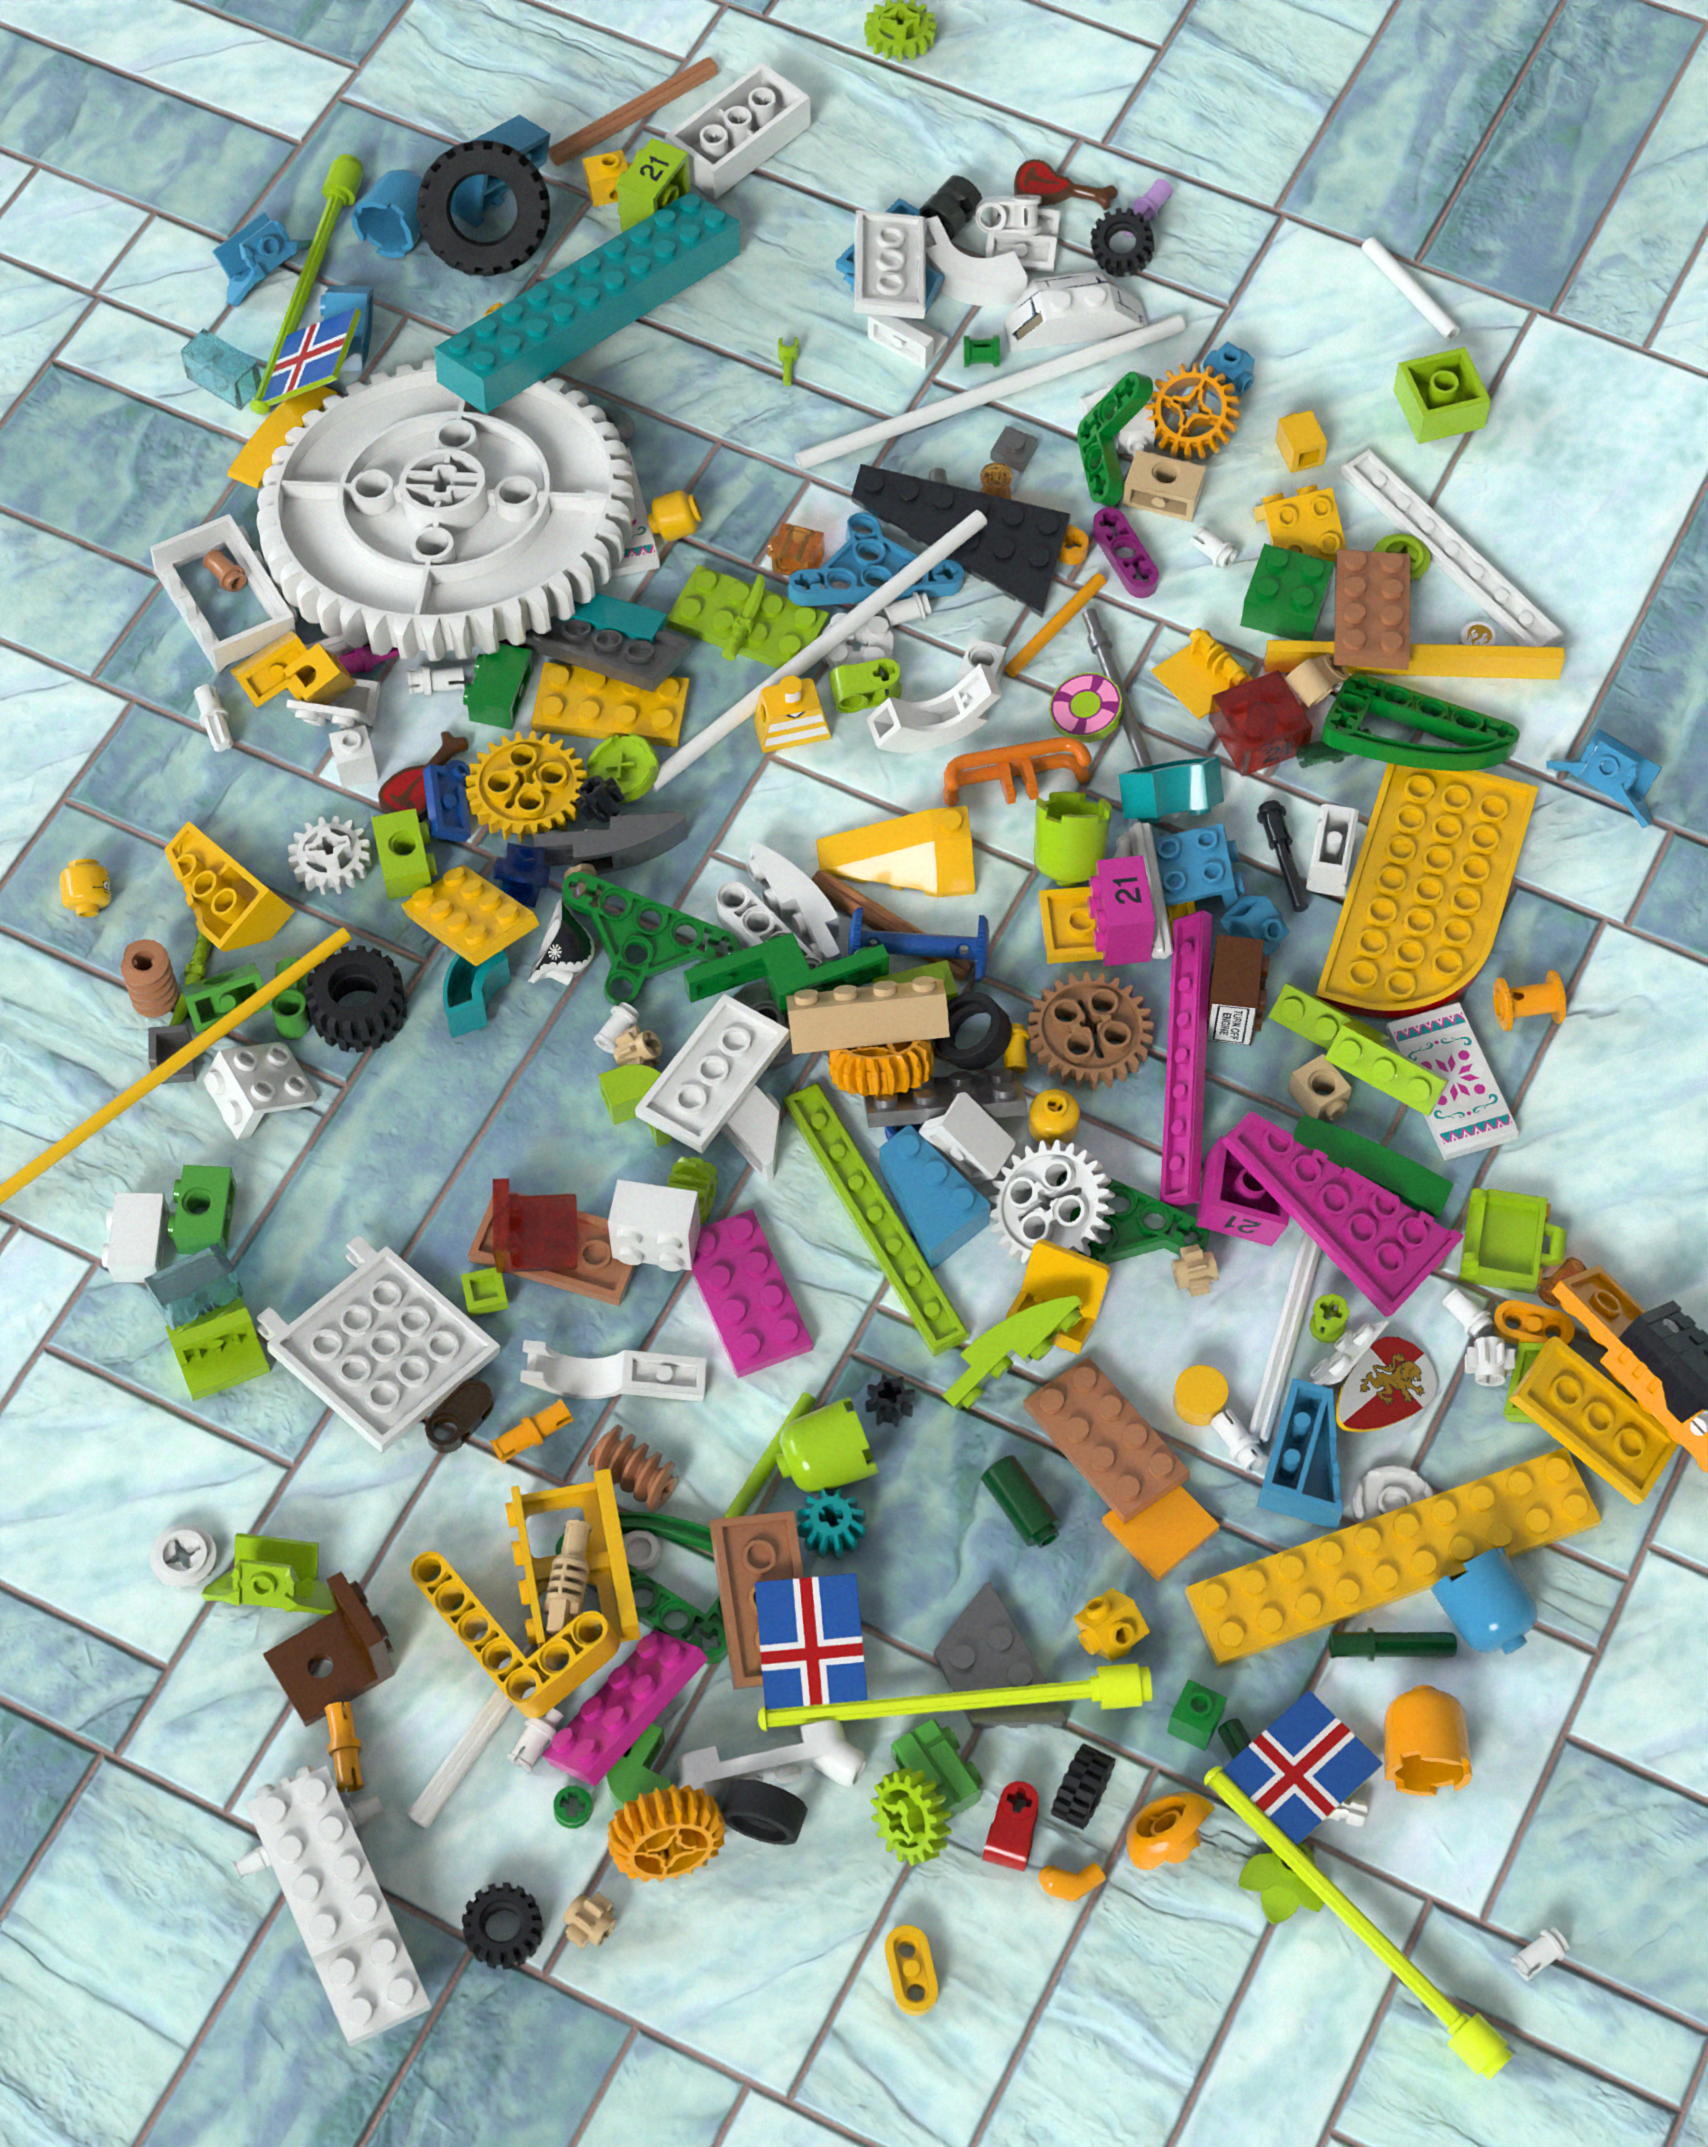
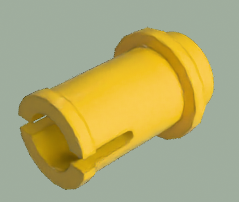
[1003,1023,1029,1075]

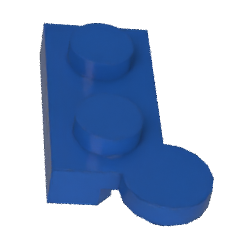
[423,759,471,843]

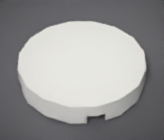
[1351,1464,1434,1524]

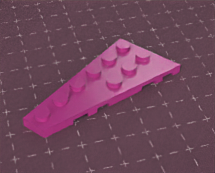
[1221,1111,1464,1318]

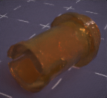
[1538,1257,1587,1307]

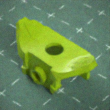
[201,1533,336,1616]

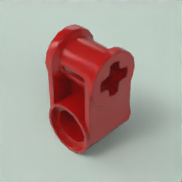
[982,1781,1039,1872]

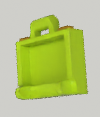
[1458,1187,1567,1294]

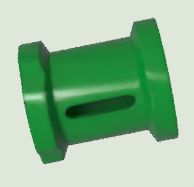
[963,335,1000,367]

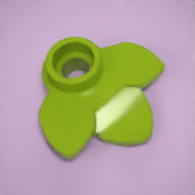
[1239,1842,1324,1924]

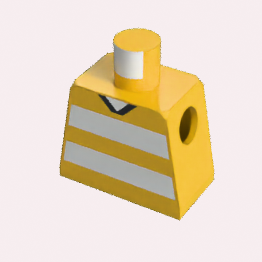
[754,675,831,753]

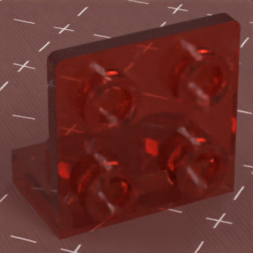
[493,1178,578,1273]

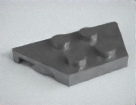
[933,1582,1067,1728]

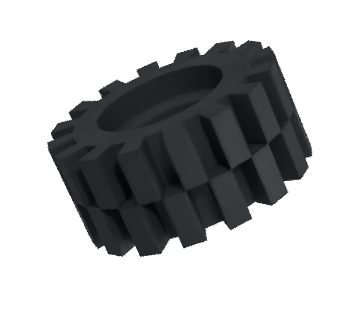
[1090,208,1155,277]
[1051,1744,1116,1830]
[462,1882,544,1970]

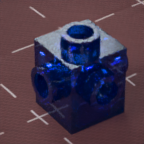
[493,843,550,908]

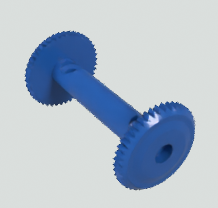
[848,907,990,983]

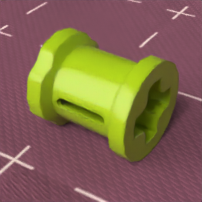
[1309,1294,1350,1343]

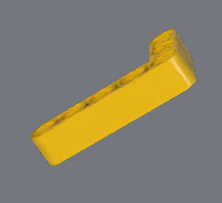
[410,1551,620,1718]

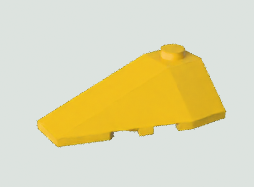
[816,806,975,897]

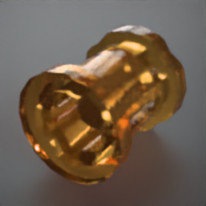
[980,462,1013,499]

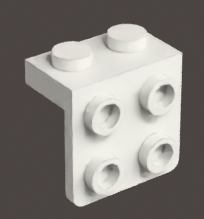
[286,678,381,730]
[203,1042,317,1140]

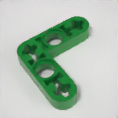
[1077,371,1153,507]

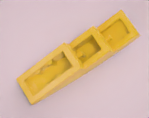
[227,386,337,489]

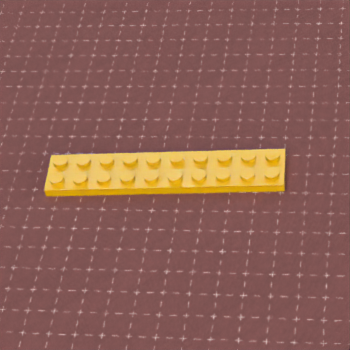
[1185,1447,1602,1668]

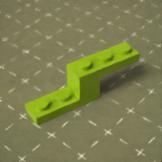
[1268,982,1449,1116]

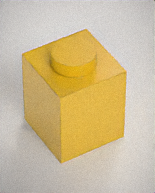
[1275,410,1328,474]

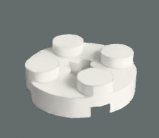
[822,613,894,670]

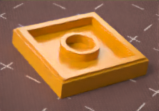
[1101,1485,1220,1582]

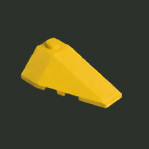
[164,821,295,952]

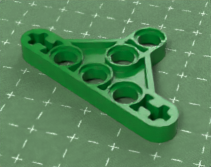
[561,872,740,1006]
[1056,1171,1210,1265]

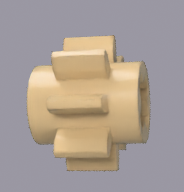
[614,1025,662,1068]
[1171,1244,1219,1297]
[563,1891,618,1949]

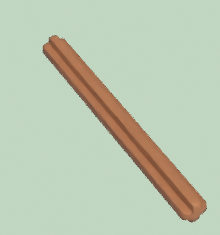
[548,57,718,166]

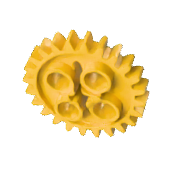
[465,731,587,843]

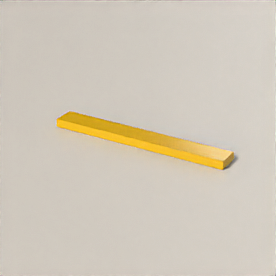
[1264,640,1565,680]

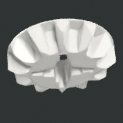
[149,1524,218,1590]

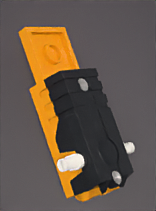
[1551,1265,1708,1473]

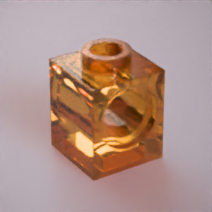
[767,522,825,577]

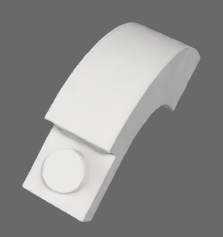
[925,216,1027,306]
[866,663,1002,753]

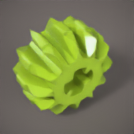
[667,1157,718,1225]

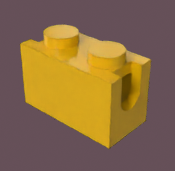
[283,643,357,705]

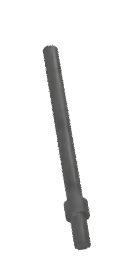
[1082,608,1153,768]

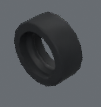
[934,991,1012,1071]
[721,1779,808,1845]

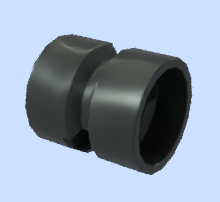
[919,175,982,241]

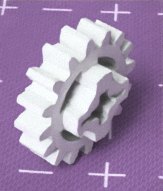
[288,816,372,895]

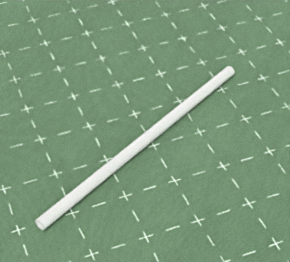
[795,314,1186,470]
[651,510,987,792]

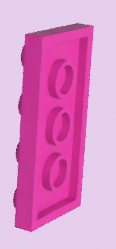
[691,1209,813,1378]
[541,1629,708,1787]

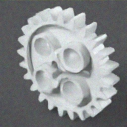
[988,1140,1115,1266]

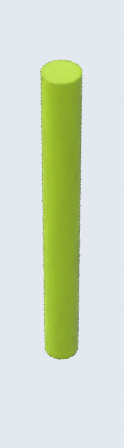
[722,1392,816,1518]

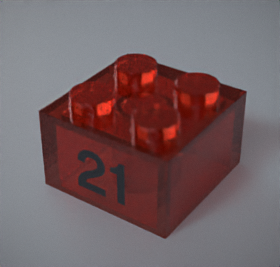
[1209,670,1313,777]

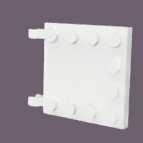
[257,1235,500,1453]

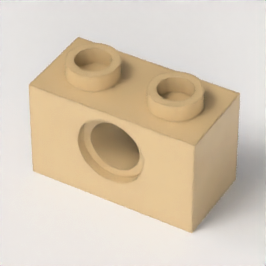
[1123,450,1206,522]

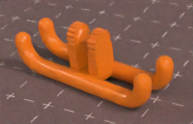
[943,737,1092,807]

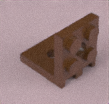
[263,1571,395,1727]

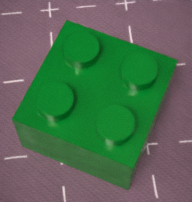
[1240,543,1335,641]

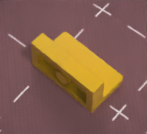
[230,630,307,708]

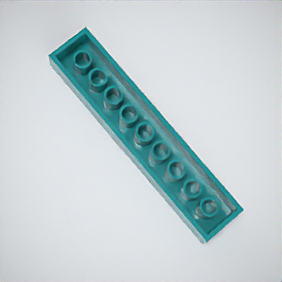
[434,192,740,414]

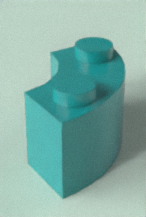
[1119,757,1224,824]
[443,949,511,1038]

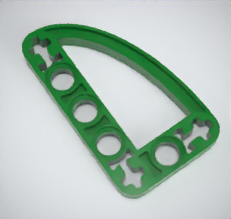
[1321,674,1520,771]
[555,1512,728,1664]

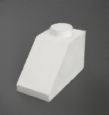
[720,1084,781,1183]

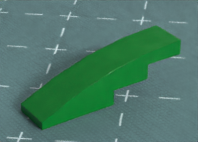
[1293,1114,1454,1220]

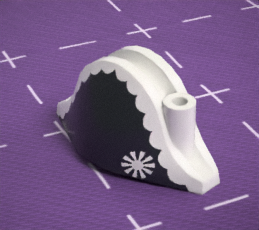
[528,898,595,986]

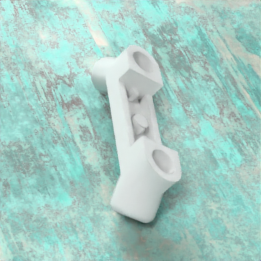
[675,1720,867,1799]

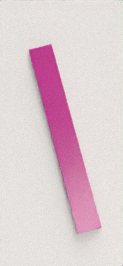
[1160,910,1212,1208]

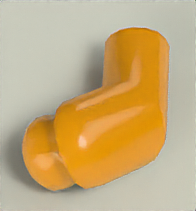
[1038,1862,1106,1902]

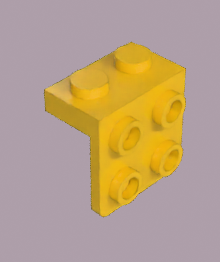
[1253,484,1347,562]
[1005,1239,1111,1355]

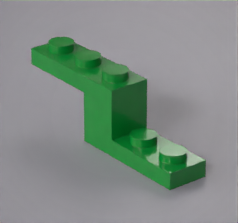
[683,932,889,1015]

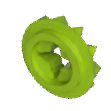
[1373,533,1431,581]

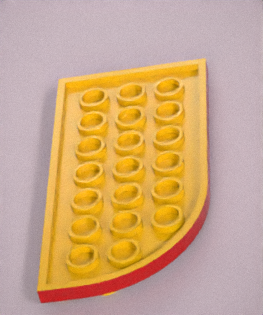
[1315,763,1539,1018]

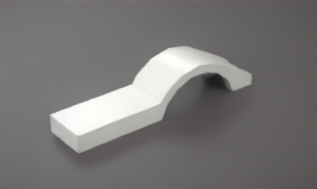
[520,1340,706,1402]

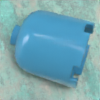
[351,169,423,258]
[1431,1547,1538,1655]

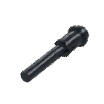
[1257,800,1309,912]

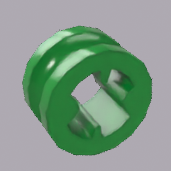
[553,1786,592,1829]

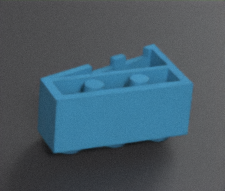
[451,115,551,228]
[880,1125,990,1271]
[1256,1378,1343,1530]

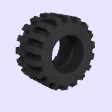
[305,945,408,1053]

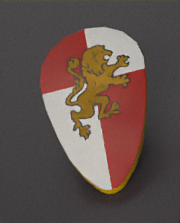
[1335,1337,1437,1432]

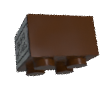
[1207,935,1270,1046]

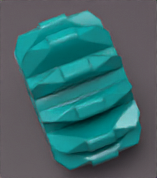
[797,1488,866,1560]

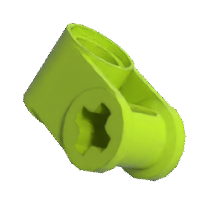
[828,658,902,714]

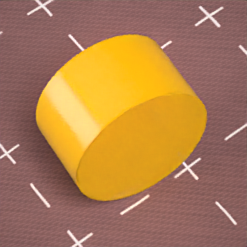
[1173,1365,1229,1426]

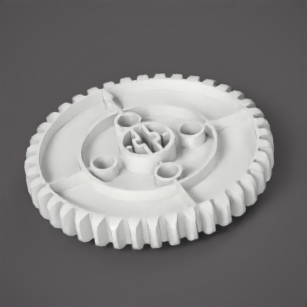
[256,358,636,661]

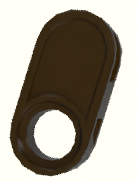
[425,1379,494,1453]

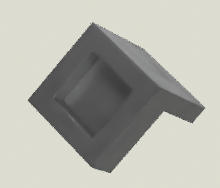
[148,1025,195,1084]

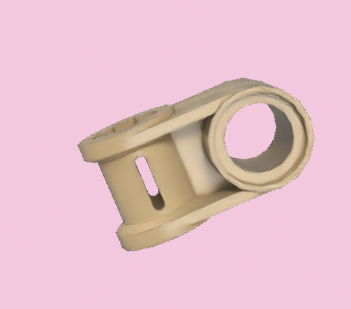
[1285,653,1349,708]

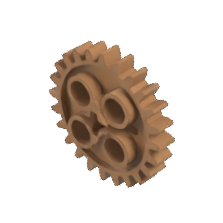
[1027,971,1154,1091]

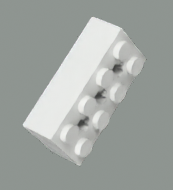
[665,62,811,200]

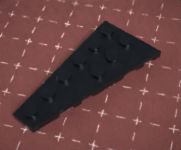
[851,464,1071,618]

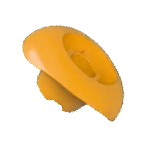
[1126,1791,1215,1870]

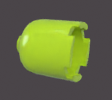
[1034,791,1112,887]
[775,1396,879,1494]

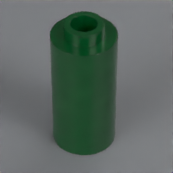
[981,1455,1062,1548]

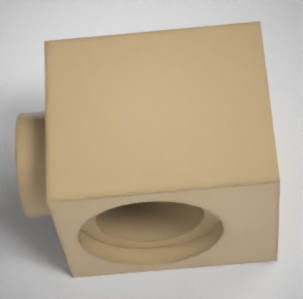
[1288,1054,1352,1121]

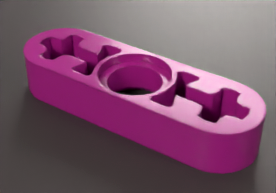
[1092,508,1159,598]

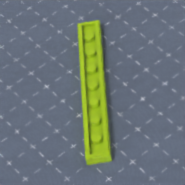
[783,1082,969,1357]

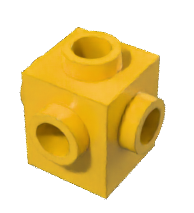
[583,150,633,207]
[1073,1588,1150,1662]

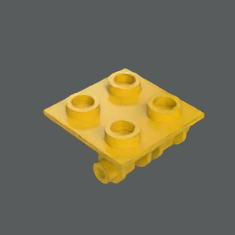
[1151,628,1255,720]

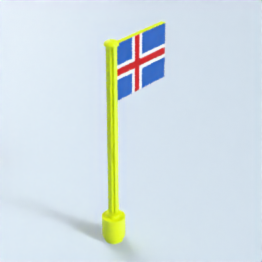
[755,1573,1152,1732]
[1204,1690,1514,2080]

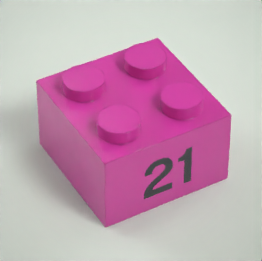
[1087,855,1155,966]
[1196,1136,1289,1247]

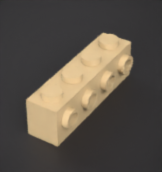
[786,976,950,1054]

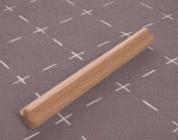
[811,870,973,981]

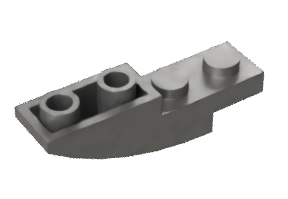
[534,811,687,875]

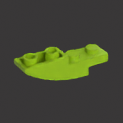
[942,1295,1084,1411]

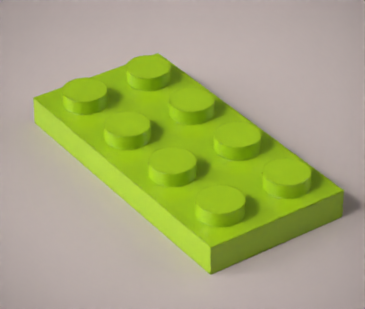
[666,564,830,669]

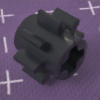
[575,776,625,823]
[865,1374,915,1427]

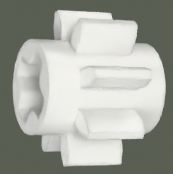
[1465,1336,1516,1386]

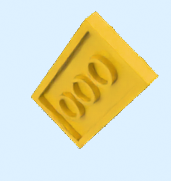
[531,662,690,748]
[401,864,540,967]
[1038,887,1196,964]
[1509,1335,1679,1506]

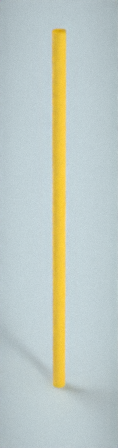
[0,927,352,1205]

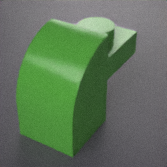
[607,1723,673,1810]

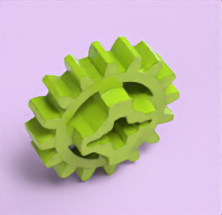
[864,0,937,62]
[870,1767,952,1866]

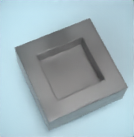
[990,426,1038,472]

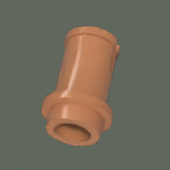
[203,549,247,592]

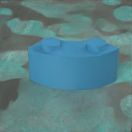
[320,285,373,372]

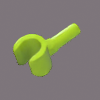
[778,337,799,386]

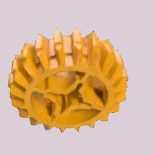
[1145,363,1241,460]
[828,1039,935,1097]
[607,1784,725,1883]

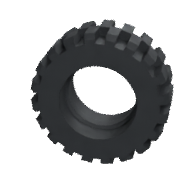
[416,140,551,277]

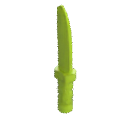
[721,574,765,661]
[169,932,212,1026]

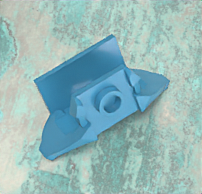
[212,212,313,307]
[1546,728,1663,828]

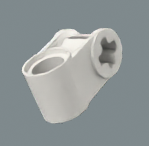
[975,195,1041,235]

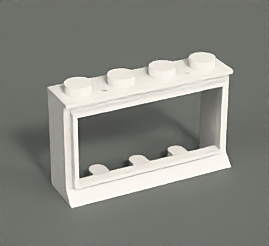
[150,514,299,675]

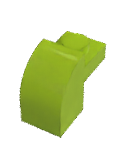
[598,1064,672,1147]

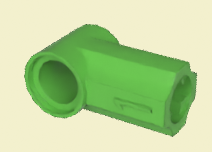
[271,957,311,1040]

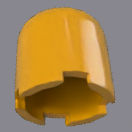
[1384,1685,1472,1796]

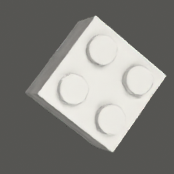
[608,1179,701,1271]

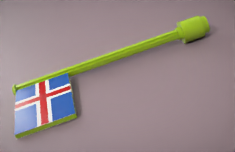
[250,154,364,415]

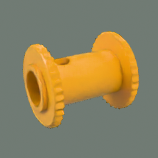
[1493,969,1566,1032]

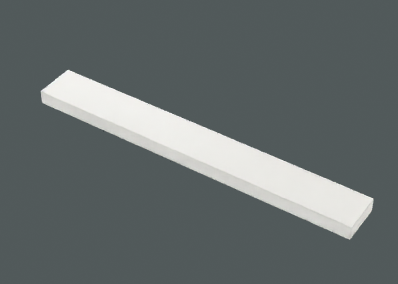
[1341,449,1565,647]

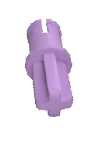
[1123,179,1173,237]

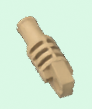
[543,1520,593,1637]

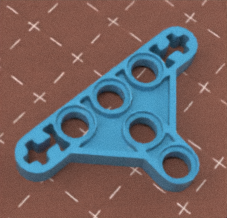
[787,512,964,606]

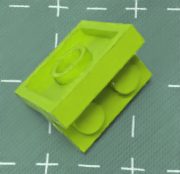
[165,1297,270,1401]

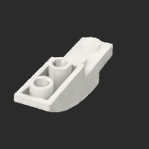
[746,842,841,962]

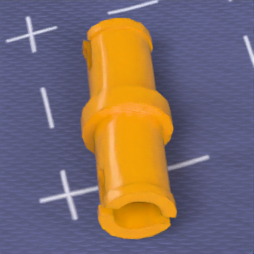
[490,1399,574,1464]
[325,1702,365,1793]

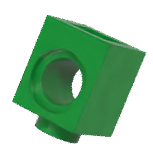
[1167,1679,1227,1751]

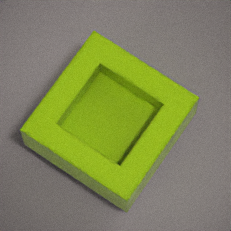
[460,1266,509,1317]

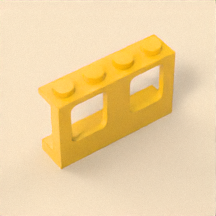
[505,1469,641,1649]

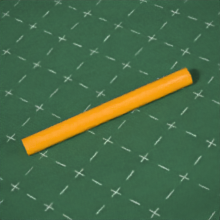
[1005,573,1107,677]

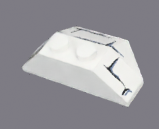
[1004,270,1147,352]

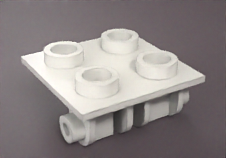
[1310,1320,1390,1405]

